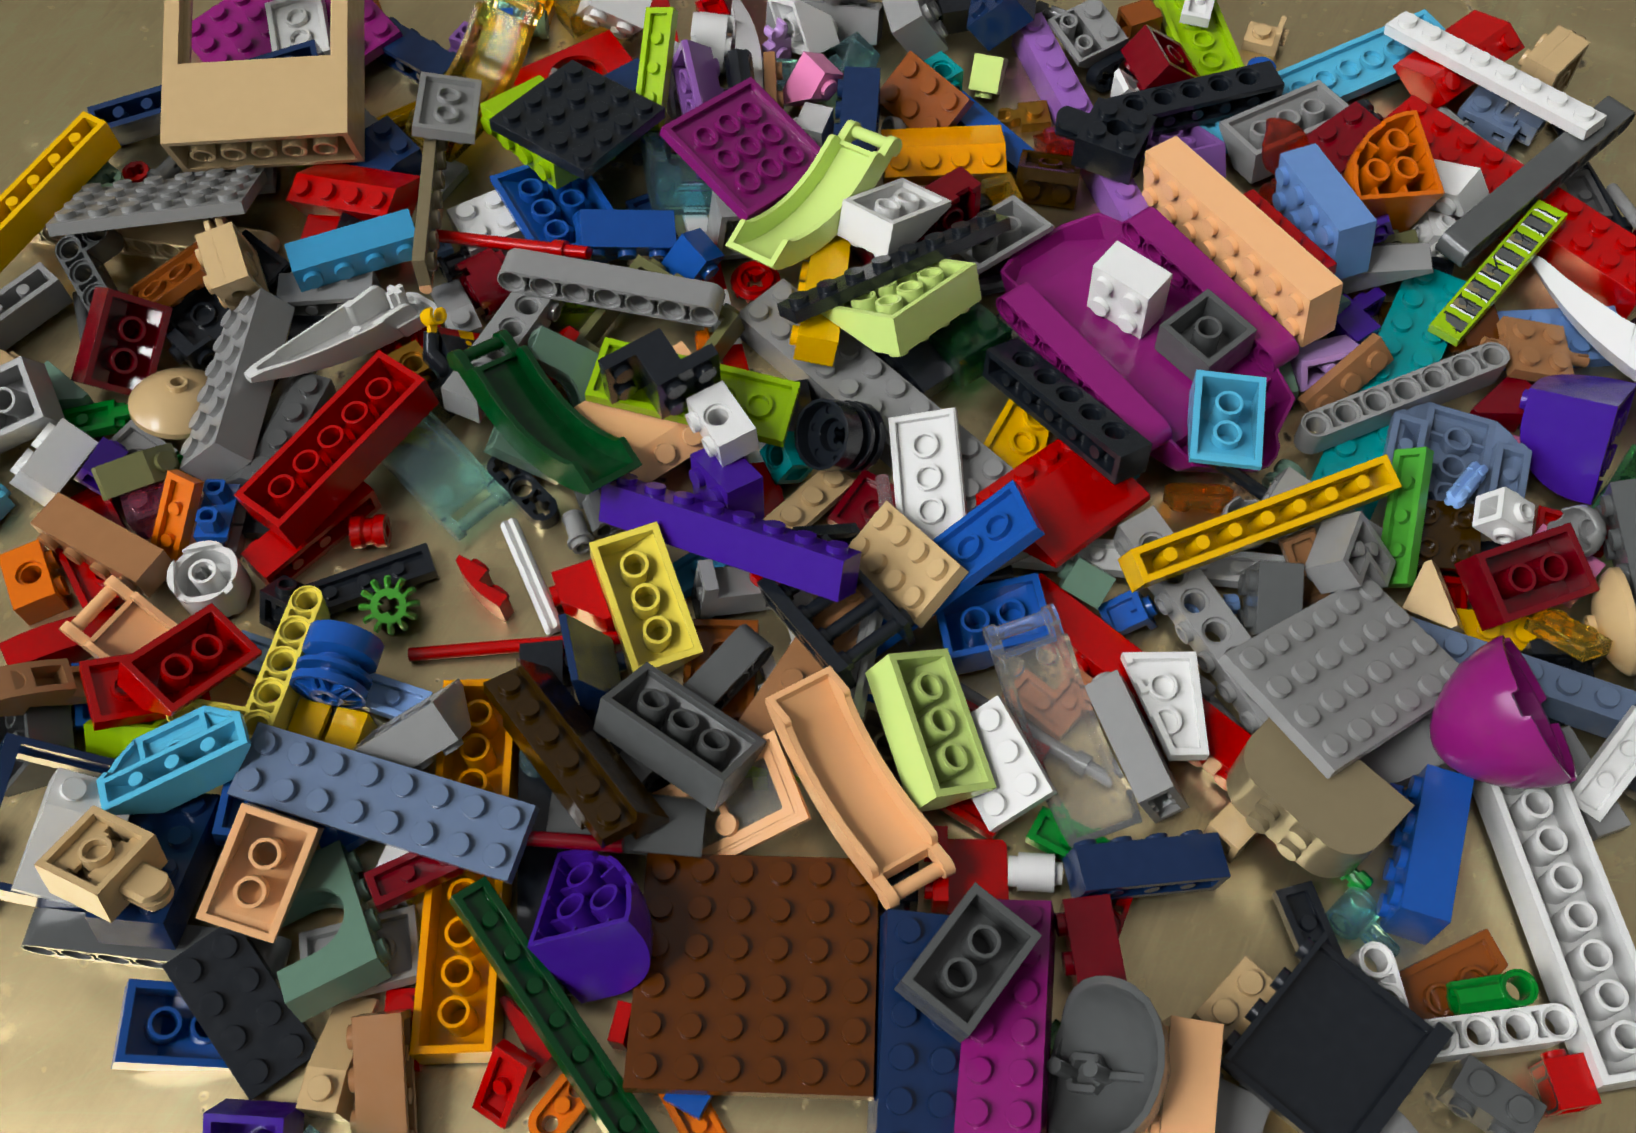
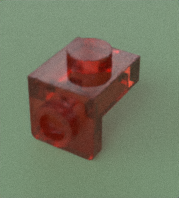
[1033,126,1075,156]

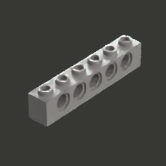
[441,292,566,423]

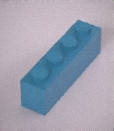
[284,208,415,292]

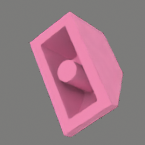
[782,51,844,107]

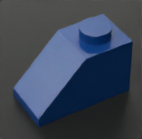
[661,228,725,281]

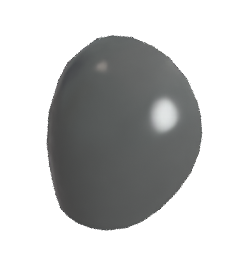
[1046,976,1171,1133]

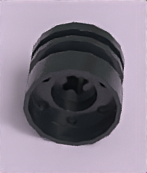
[794,398,886,472]

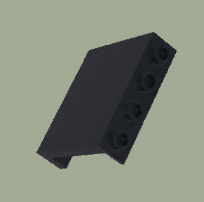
[1220,931,1454,1133]

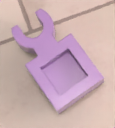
[762,17,792,65]

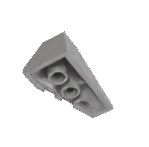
[1340,243,1434,294]

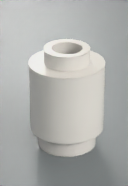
[1008,852,1063,893]

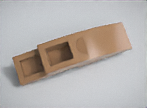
[0,658,87,717]

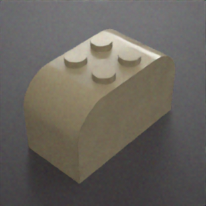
[1226,717,1415,878]

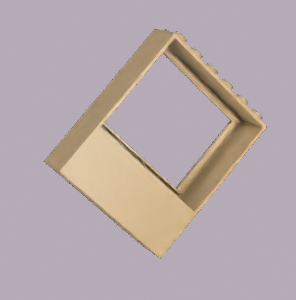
[160,0,365,172]

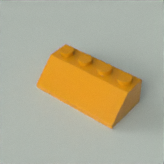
[881,125,1007,186]

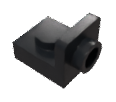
[259,575,305,631]

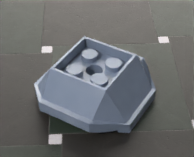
[1383,402,1532,534]

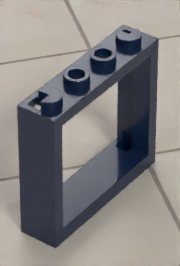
[0,733,134,913]

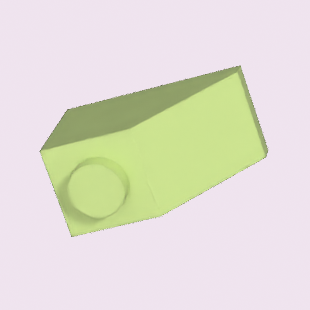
[968,53,1009,99]

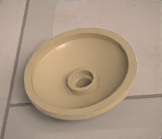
[128,368,208,440]
[1584,567,1636,676]

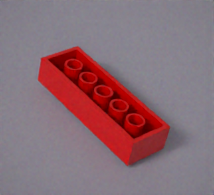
[234,350,439,549]

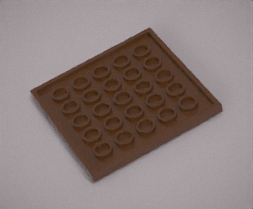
[623,853,878,1101]

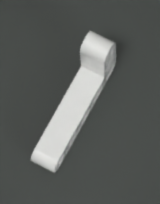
[1348,941,1578,1064]

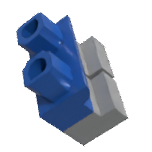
[193,479,247,559]

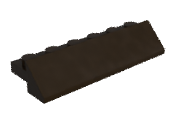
[483,658,669,849]

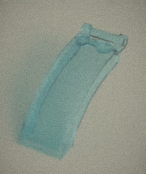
[381,412,512,542]

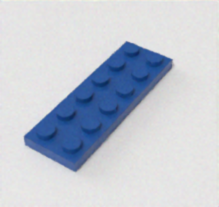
[875,480,1045,658]

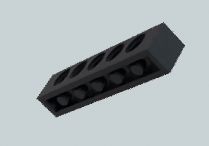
[1106,60,1285,137]
[983,338,1152,485]

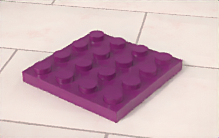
[659,77,821,220]

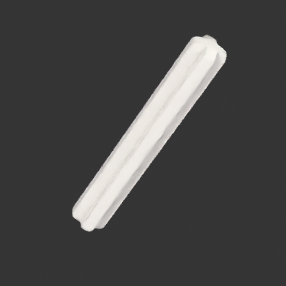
[500,518,561,635]

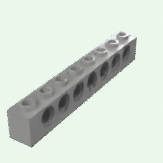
[1113,505,1269,733]

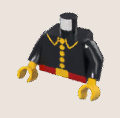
[420,307,480,387]

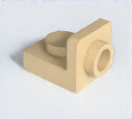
[1241,16,1290,57]

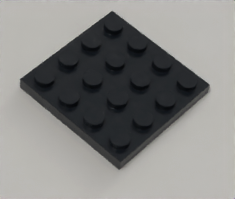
[489,60,666,180]

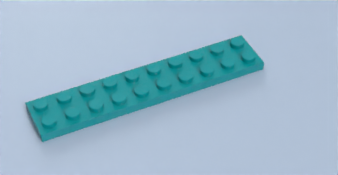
[1310,269,1467,520]

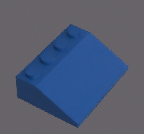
[489,165,618,263]

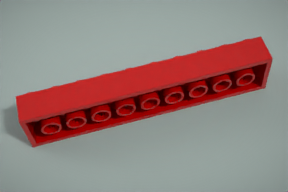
[1381,94,1636,320]

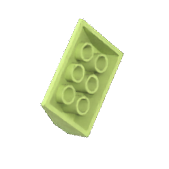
[821,259,982,357]

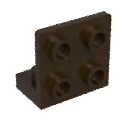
[1416,499,1481,578]

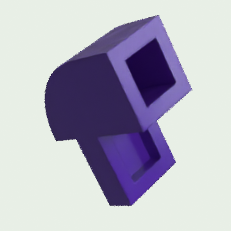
[1327,286,1386,344]

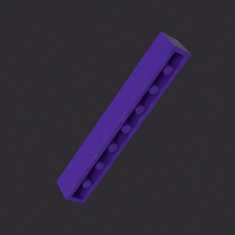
[599,473,862,602]

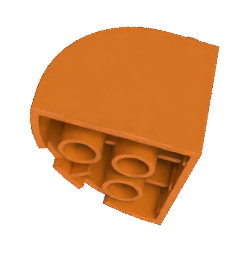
[1343,110,1445,233]

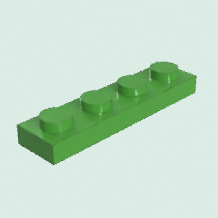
[1381,447,1434,588]

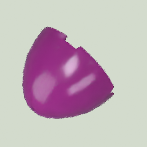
[1429,635,1577,790]

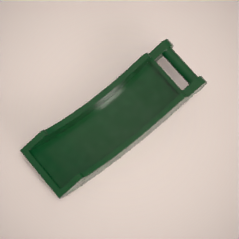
[447,329,642,495]

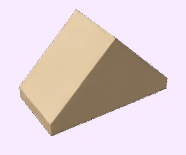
[1402,559,1465,633]

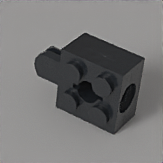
[1054,97,1157,185]

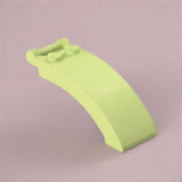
[725,120,902,270]

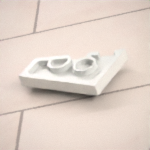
[1120,651,1209,761]

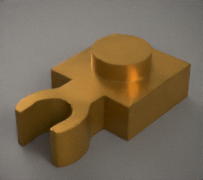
[997,100,1051,133]

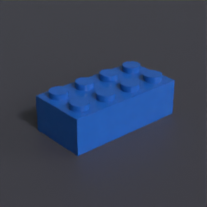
[1376,764,1474,945]

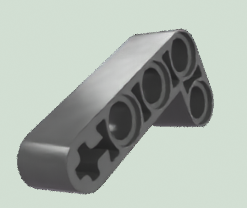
[55,229,125,313]

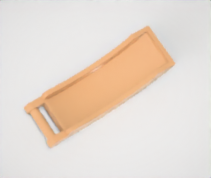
[59,575,278,706]
[765,666,956,910]

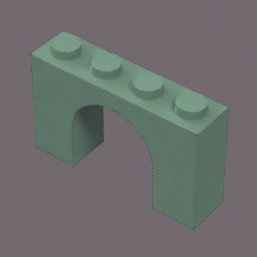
[484,326,599,485]
[277,840,393,1023]

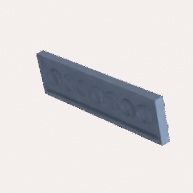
[227,722,540,884]

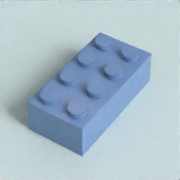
[1272,143,1377,279]

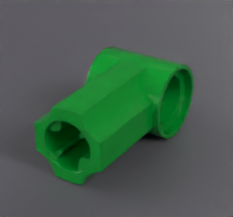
[1446,969,1539,1015]

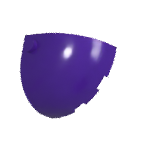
[1519,374,1636,505]
[527,850,653,1004]

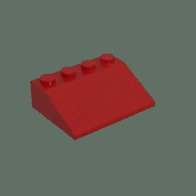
[975,439,1150,568]

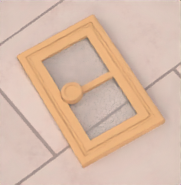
[651,730,811,855]

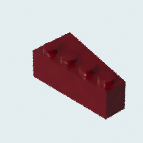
[853,166,982,266]

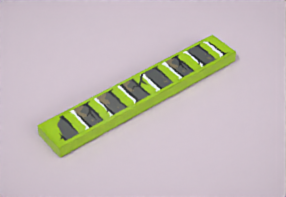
[1428,199,1568,347]

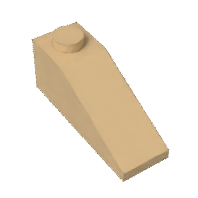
[296,997,380,1122]

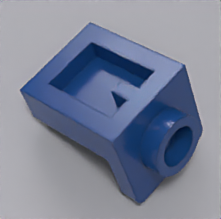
[1098,590,1158,636]

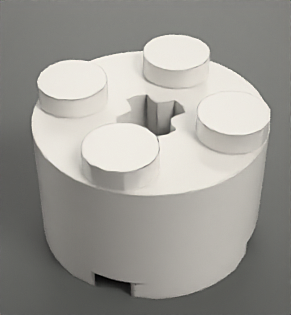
[690,11,734,75]
[167,540,251,618]

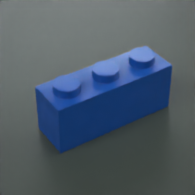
[575,209,676,260]

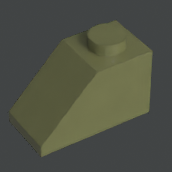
[91,442,183,501]

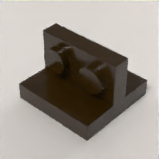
[1015,149,1081,209]

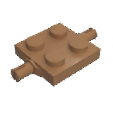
[1479,316,1590,382]

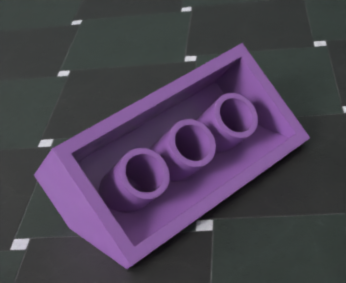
[672,39,724,180]

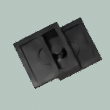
[598,328,721,420]

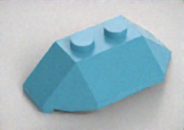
[96,705,251,815]

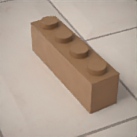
[30,492,172,598]
[346,1009,418,1133]

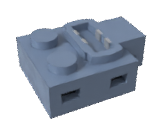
[1457,85,1547,152]

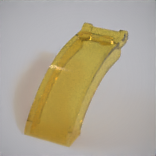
[404,0,545,162]

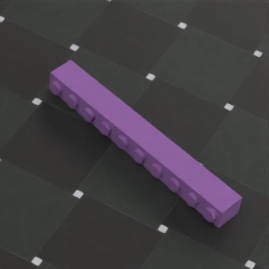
[1012,12,1149,222]

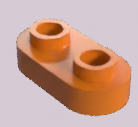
[528,1073,588,1133]

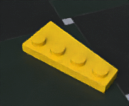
[983,398,1050,469]

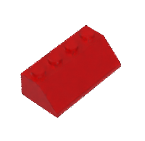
[1393,10,1525,109]
[286,163,420,221]

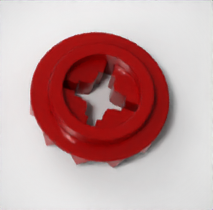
[730,261,780,304]

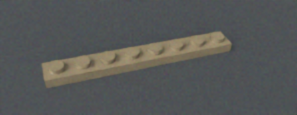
[411,139,448,286]

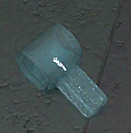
[1326,887,1400,957]

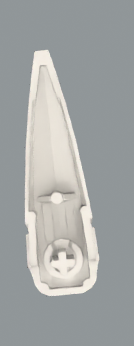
[726,0,764,89]
[1531,255,1636,382]
[244,284,437,383]

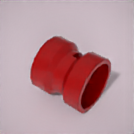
[349,514,392,549]

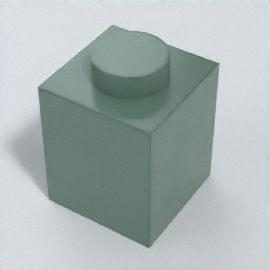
[1057,554,1116,610]

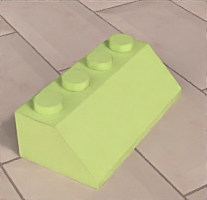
[865,648,997,812]

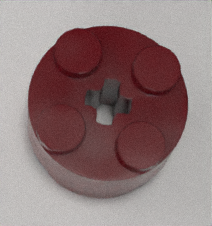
[455,248,511,322]

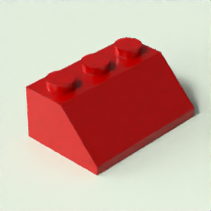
[117,603,262,716]

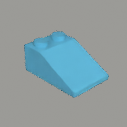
[1187,369,1267,471]

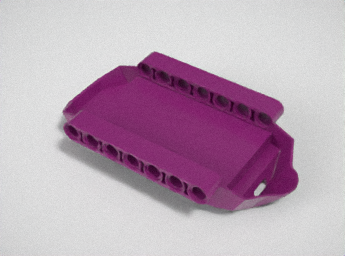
[996,206,1300,473]

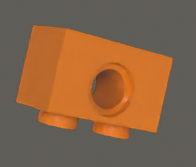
[0,539,70,626]

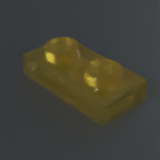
[1524,608,1613,662]

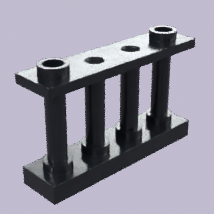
[757,534,916,689]

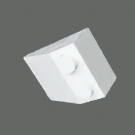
[837,178,952,257]
[11,767,130,907]

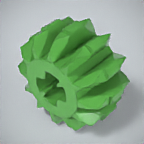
[358,575,421,635]

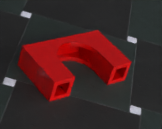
[507,29,633,89]

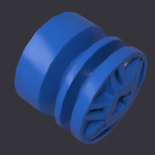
[289,619,385,709]

